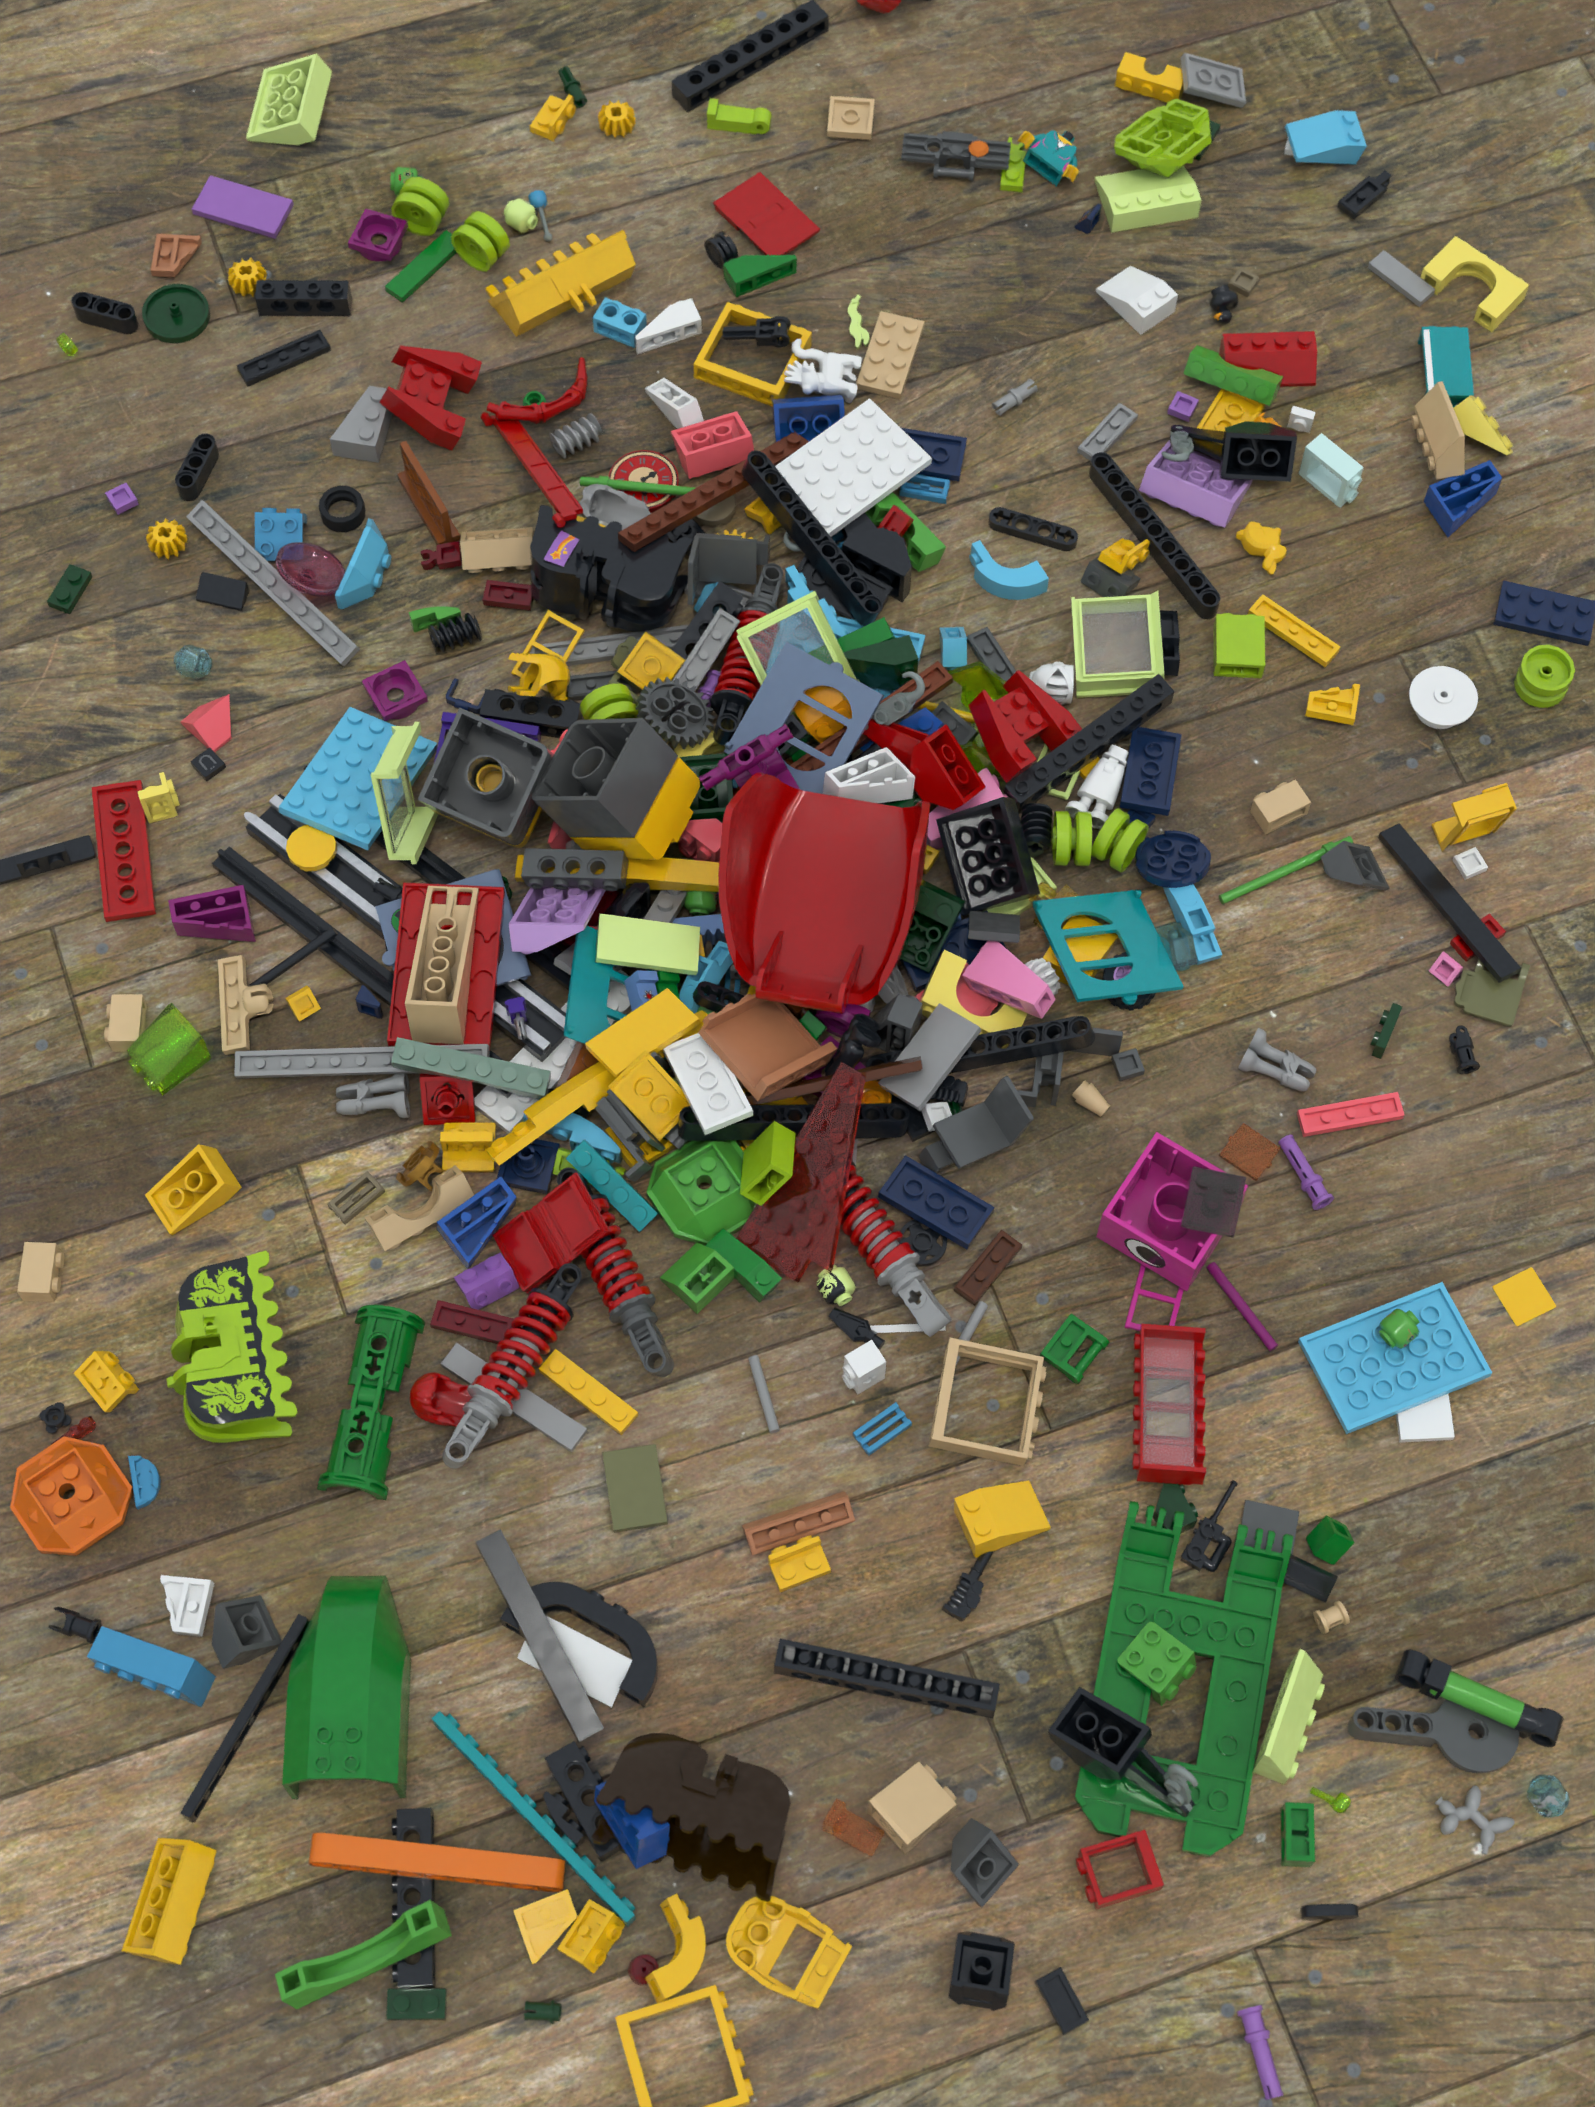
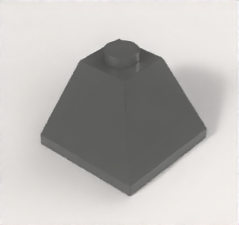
[1321,841,1390,891]
[212,1595,282,1668]
[950,1818,1019,1907]

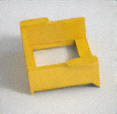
[1431,783,1517,852]

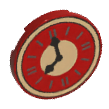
[608,450,679,513]

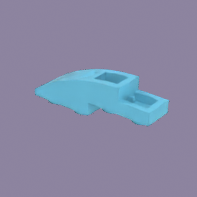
[785,565,848,640]
[1163,884,1222,965]
[679,941,733,1013]
[523,1113,622,1164]

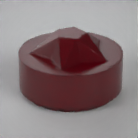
[628,1954,659,1985]

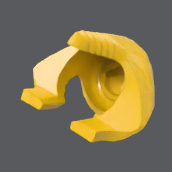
[508,653,570,701]

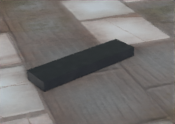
[237,330,331,387]

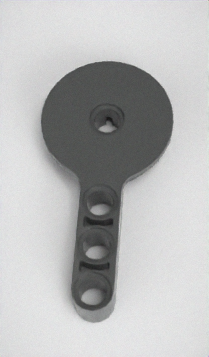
[1347,1700,1519,1773]

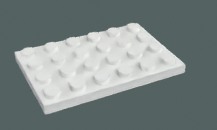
[775,398,932,537]

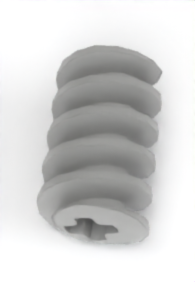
[549,413,602,459]

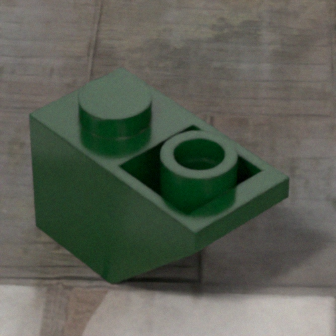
[1153,1483,1198,1534]

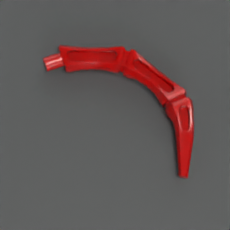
[487,357,587,424]

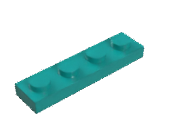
[566,1140,659,1232]

